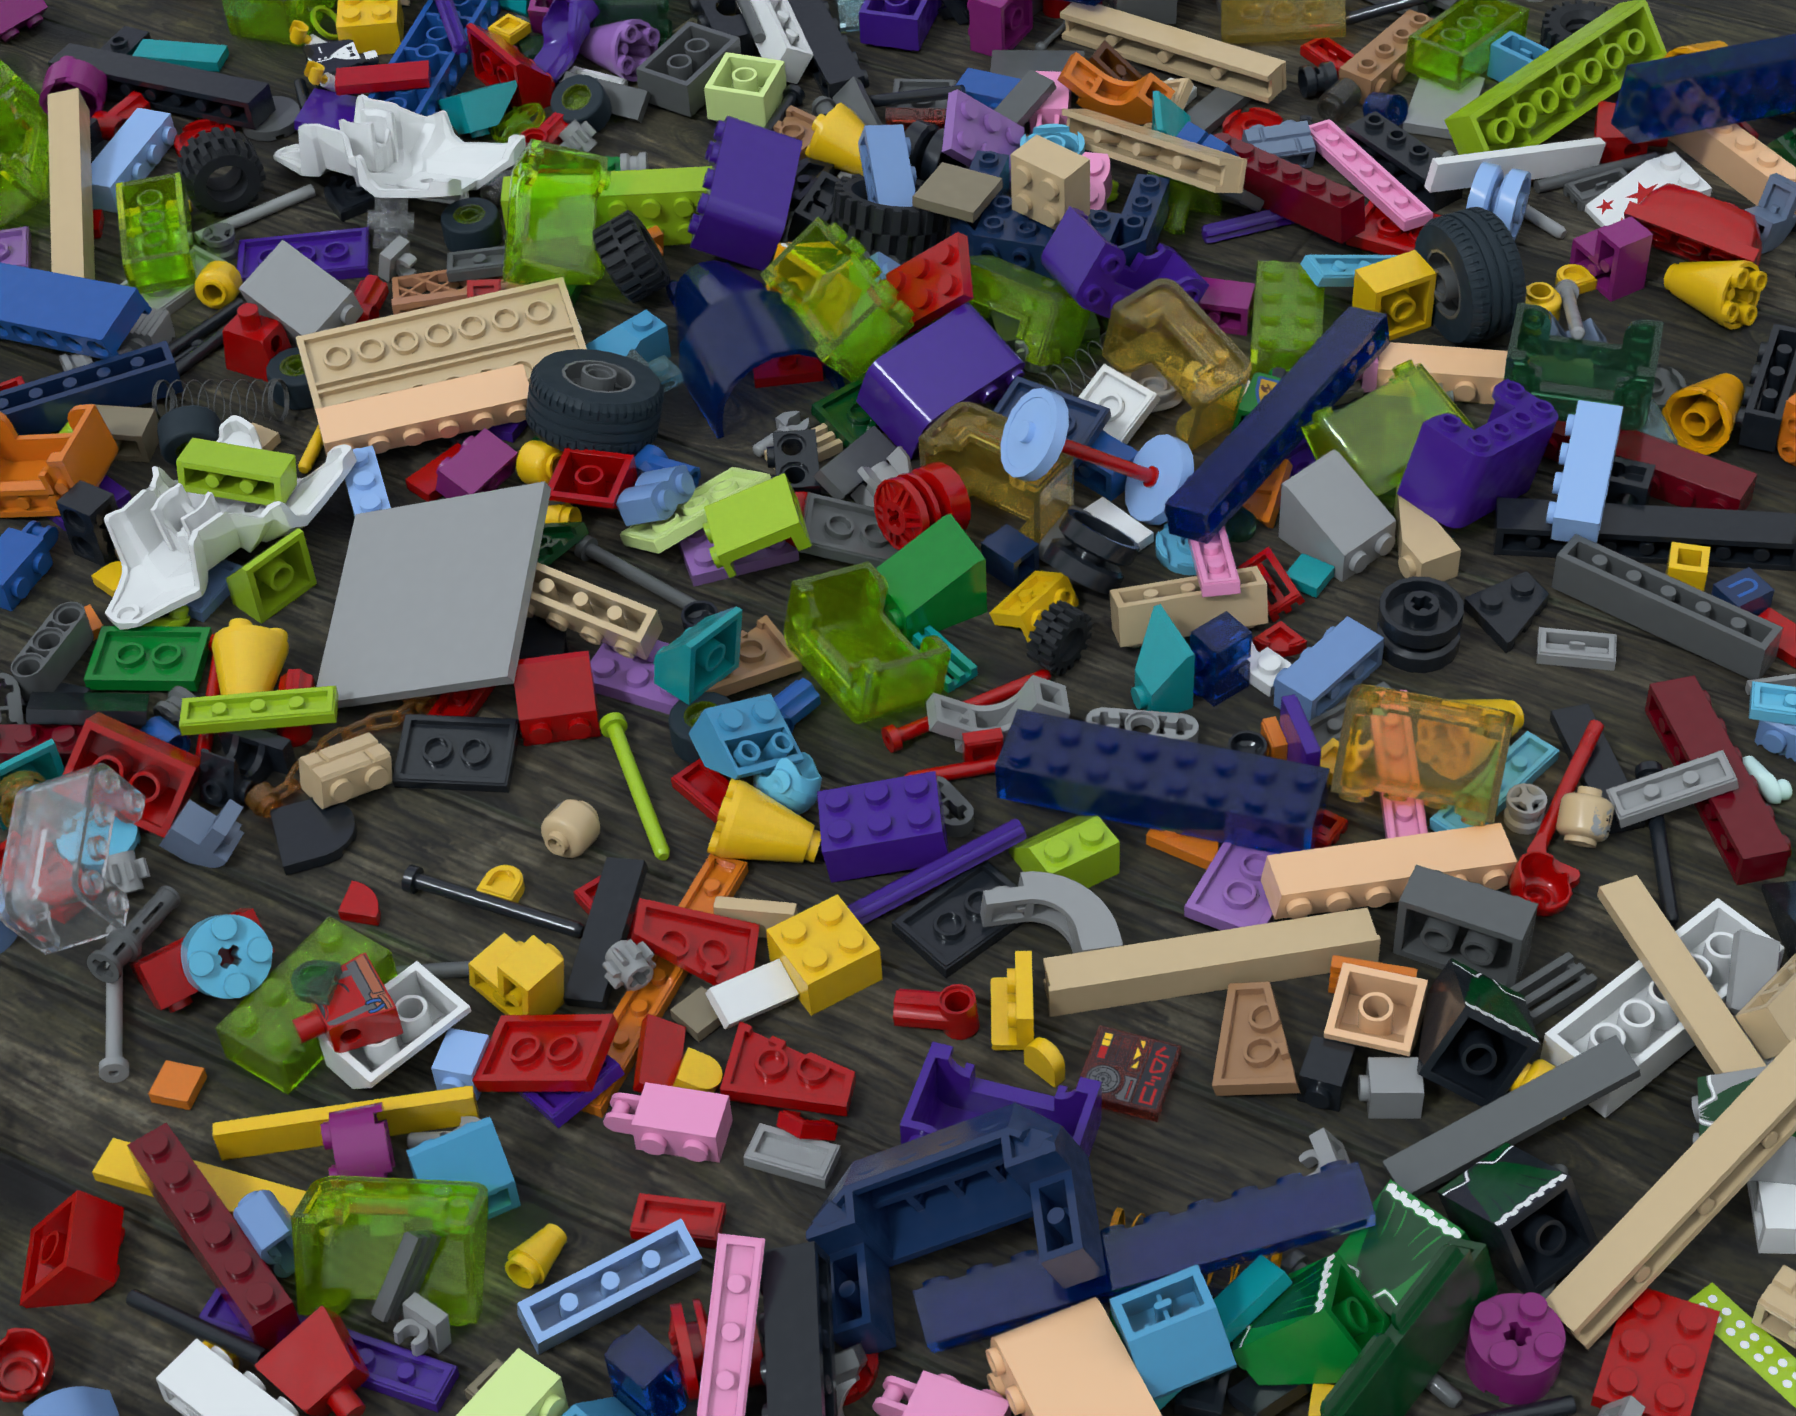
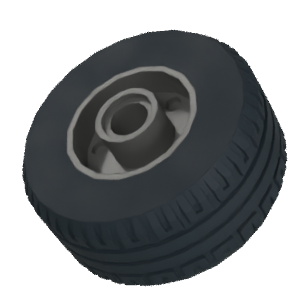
[1414,207,1526,346]
[525,349,664,455]

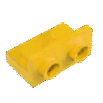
[989,571,1079,643]
[991,951,1034,1050]

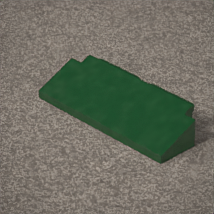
[1320,1237,1498,1416]

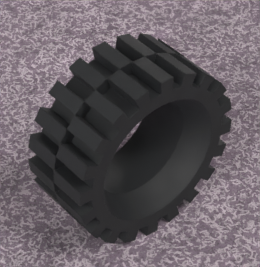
[830,174,948,261]

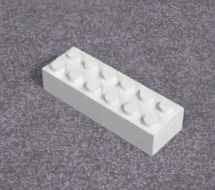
[1540,898,1785,1118]

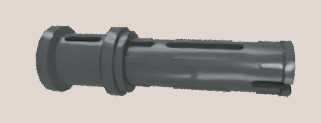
[87,886,181,983]

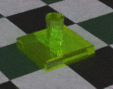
[1147,171,1223,235]

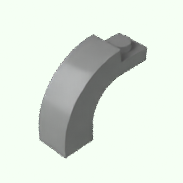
[926,675,1070,754]
[980,871,1123,953]

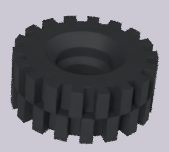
[1539,0,1608,49]

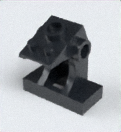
[198,729,298,808]

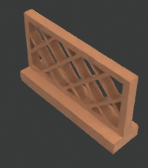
[391,269,526,315]

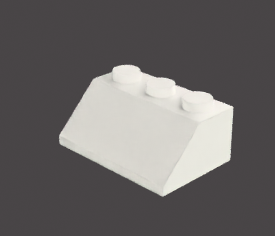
[318,961,471,1089]

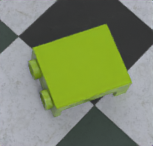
[703,473,812,578]

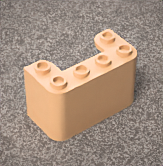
[986,1297,1162,1416]

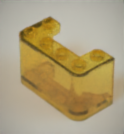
[1102,278,1252,451]
[918,402,1074,545]
[1331,684,1515,826]

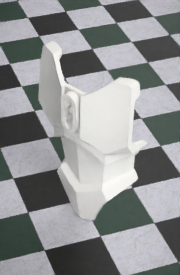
[273,94,527,204]
[104,415,357,630]

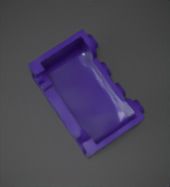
[688,115,802,272]
[1041,206,1209,339]
[856,303,1025,460]
[1397,379,1558,528]
[900,1042,1102,1157]

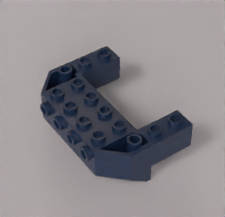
[950,150,1170,286]
[806,1103,1106,1354]

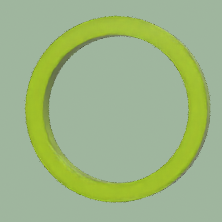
[310,5,338,40]

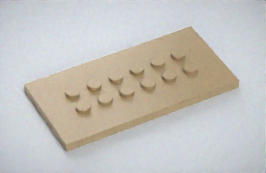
[296,277,587,416]

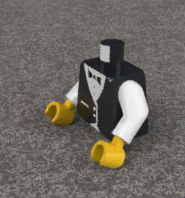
[289,20,380,92]

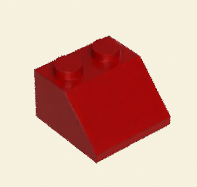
[548,448,638,509]
[514,650,601,746]
[19,1190,125,1308]

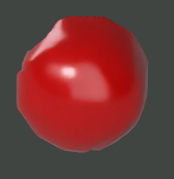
[1509,851,1573,917]
[0,1327,55,1403]

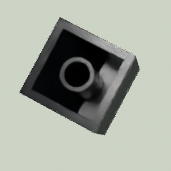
[1417,958,1541,1107]
[1437,1142,1599,1294]

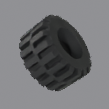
[176,127,266,216]
[592,210,670,304]

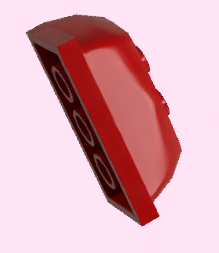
[1624,183,1762,268]

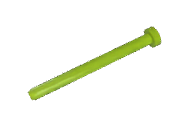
[599,712,670,861]

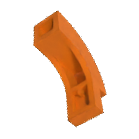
[1057,52,1175,125]

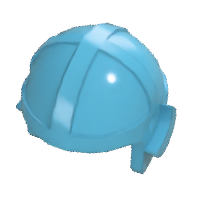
[753,752,822,815]

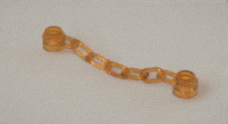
[245,694,438,818]

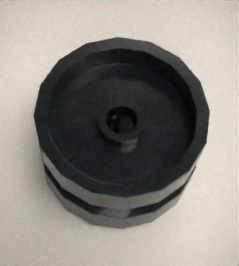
[905,119,966,181]
[1044,509,1140,595]
[1376,576,1464,673]

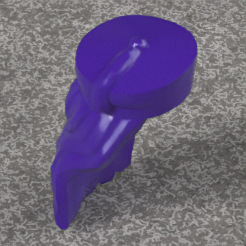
[533,0,600,83]

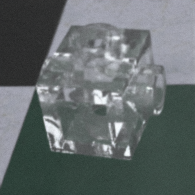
[367,197,414,249]

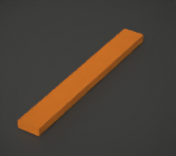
[580,854,749,1118]

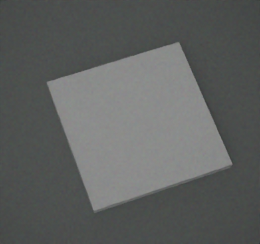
[316,481,551,708]

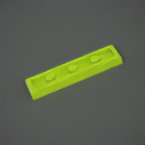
[179,685,339,736]

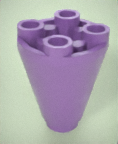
[579,19,660,82]

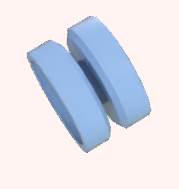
[1466,162,1531,241]

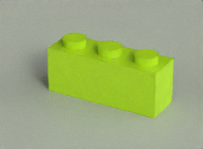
[176,438,297,505]

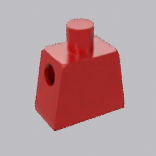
[1594,101,1669,163]
[222,303,292,382]
[254,1305,370,1416]

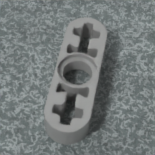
[1086,707,1199,752]

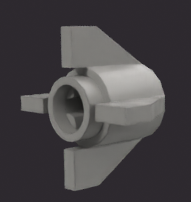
[850,446,912,507]

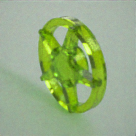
[491,103,546,143]

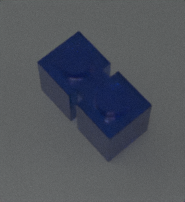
[1190,611,1252,707]
[604,1324,687,1416]

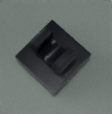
[938,0,970,25]

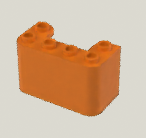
[0,404,119,518]

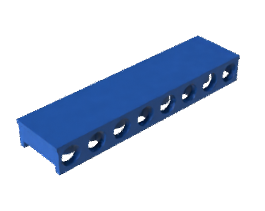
[368,0,501,116]
[0,262,152,359]

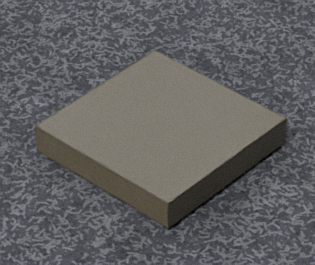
[912,162,1002,223]

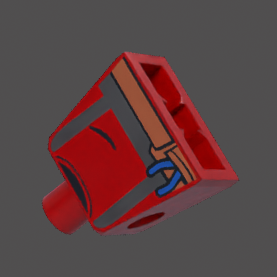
[292,952,403,1053]

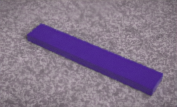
[198,1288,460,1413]

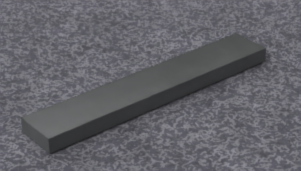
[1382,1035,1641,1197]

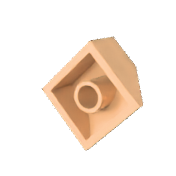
[1324,962,1428,1057]

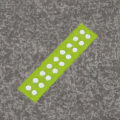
[1688,1282,1796,1408]

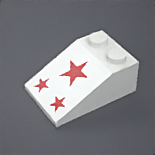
[1584,152,1712,227]

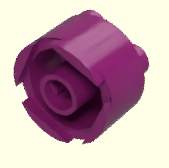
[39,56,108,119]
[320,1102,398,1199]
[1465,1292,1566,1405]

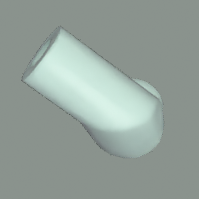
[1742,756,1792,804]

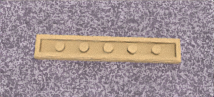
[1597,875,1766,1074]

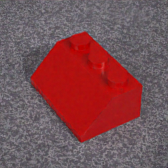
[466,23,555,118]
[56,712,201,838]
[129,908,275,1013]

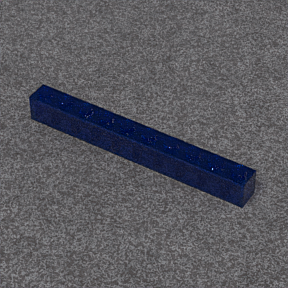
[1164,306,1390,544]
[913,1160,1376,1353]

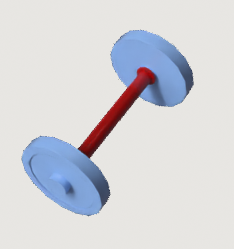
[1001,388,1194,525]

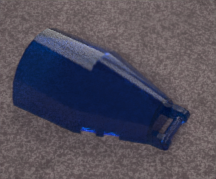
[665,260,845,439]

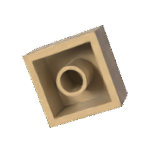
[1011,134,1090,230]

